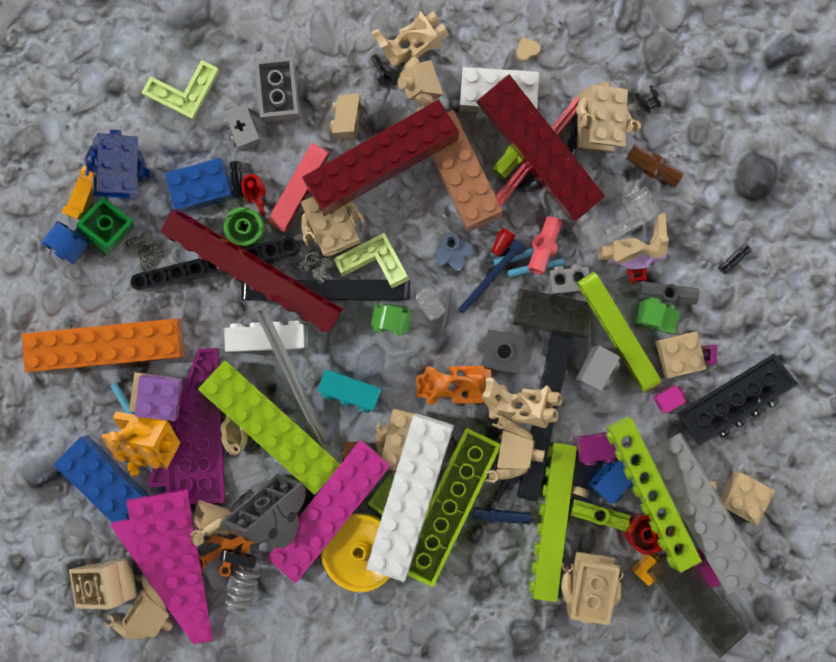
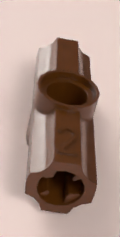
[626,144,684,188]

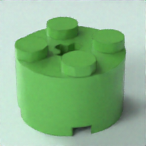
[223,207,266,248]
[371,302,413,336]

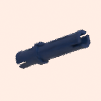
[472,507,531,525]

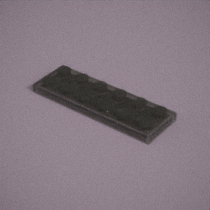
[646,546,749,658]

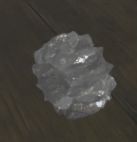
[416,287,445,321]

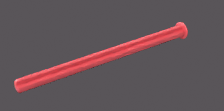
[495,97,579,207]

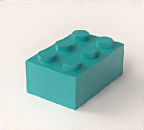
[317,369,382,413]

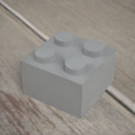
[575,345,620,391]

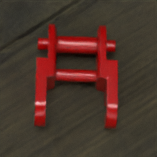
[626,267,647,285]

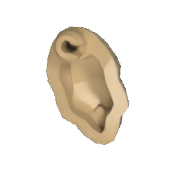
[221,416,248,455]

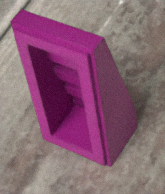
[701,345,717,365]

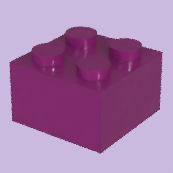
[573,432,617,465]

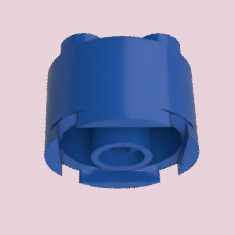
[41,221,90,265]

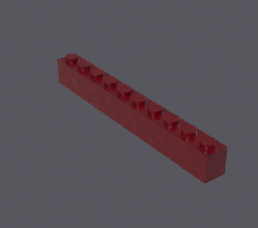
[160,209,344,333]

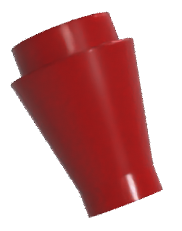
[491,228,516,257]

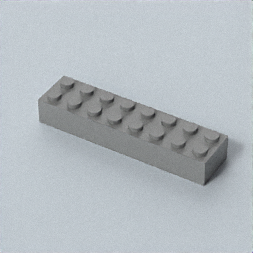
[648,433,764,594]

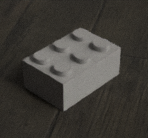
[254,57,301,123]

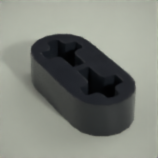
[219,548,257,568]

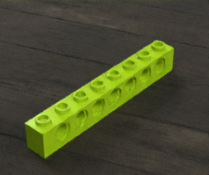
[606,416,702,573]

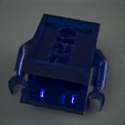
[85,130,151,199]

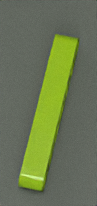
[577,272,662,393]

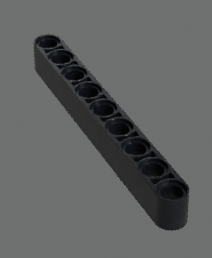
[130,237,300,292]
[241,279,411,301]
[517,330,572,502]

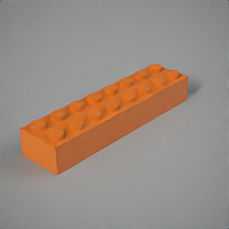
[22,318,185,373]

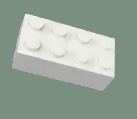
[459,67,539,113]
[224,321,308,353]

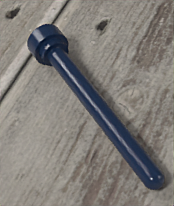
[458,239,526,313]

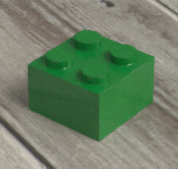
[76,197,134,256]

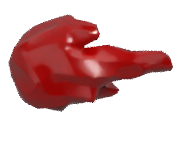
[241,174,266,216]

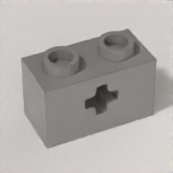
[224,104,262,151]

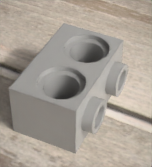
[548,264,589,295]

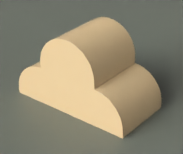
[69,557,138,609]

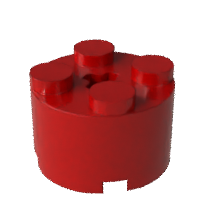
[624,512,668,555]

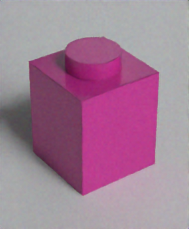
[652,385,686,414]

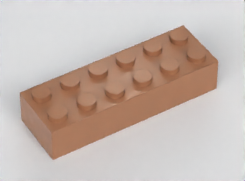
[430,110,502,233]

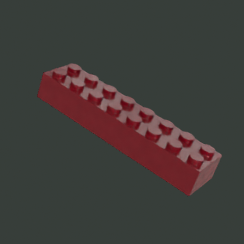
[475,74,605,221]
[302,99,459,217]

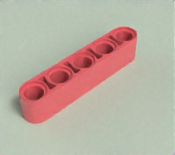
[267,143,330,233]

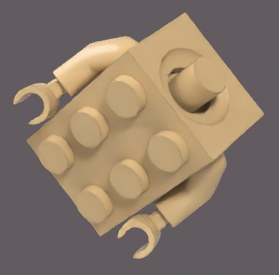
[576,82,641,153]
[301,197,364,259]
[375,409,431,477]
[561,552,624,625]

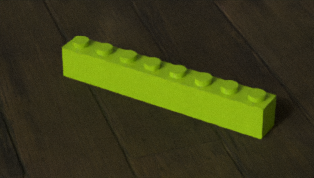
[529,442,577,602]

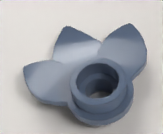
[436,233,473,271]

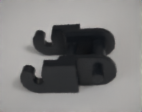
[635,85,662,113]

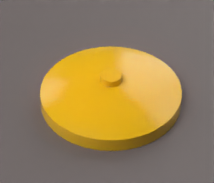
[321,513,390,592]

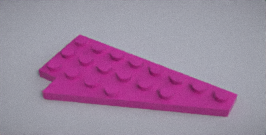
[111,489,213,645]

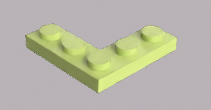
[142,60,220,120]
[334,233,409,288]

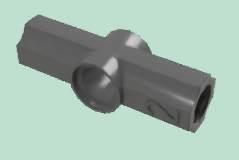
[638,282,700,305]

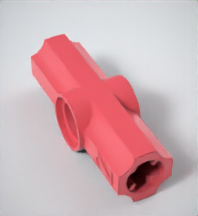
[528,216,562,275]

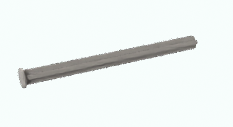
[252,303,327,444]

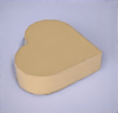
[516,36,540,61]

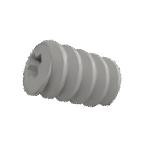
[225,568,261,613]

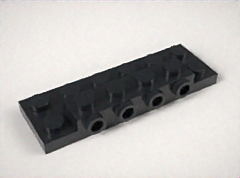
[676,353,798,447]

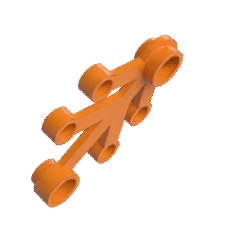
[199,532,255,577]

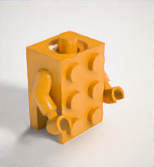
[101,412,180,476]

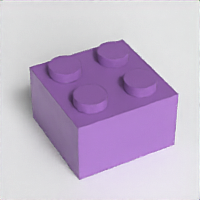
[135,374,183,421]

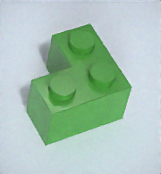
[633,297,680,334]

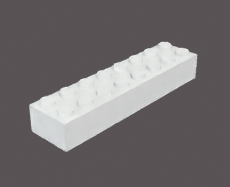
[366,413,454,582]

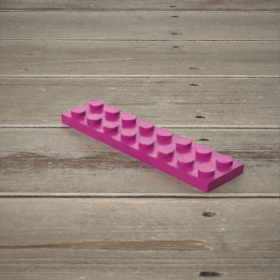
[267,440,391,584]

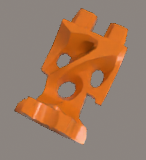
[415,366,491,405]

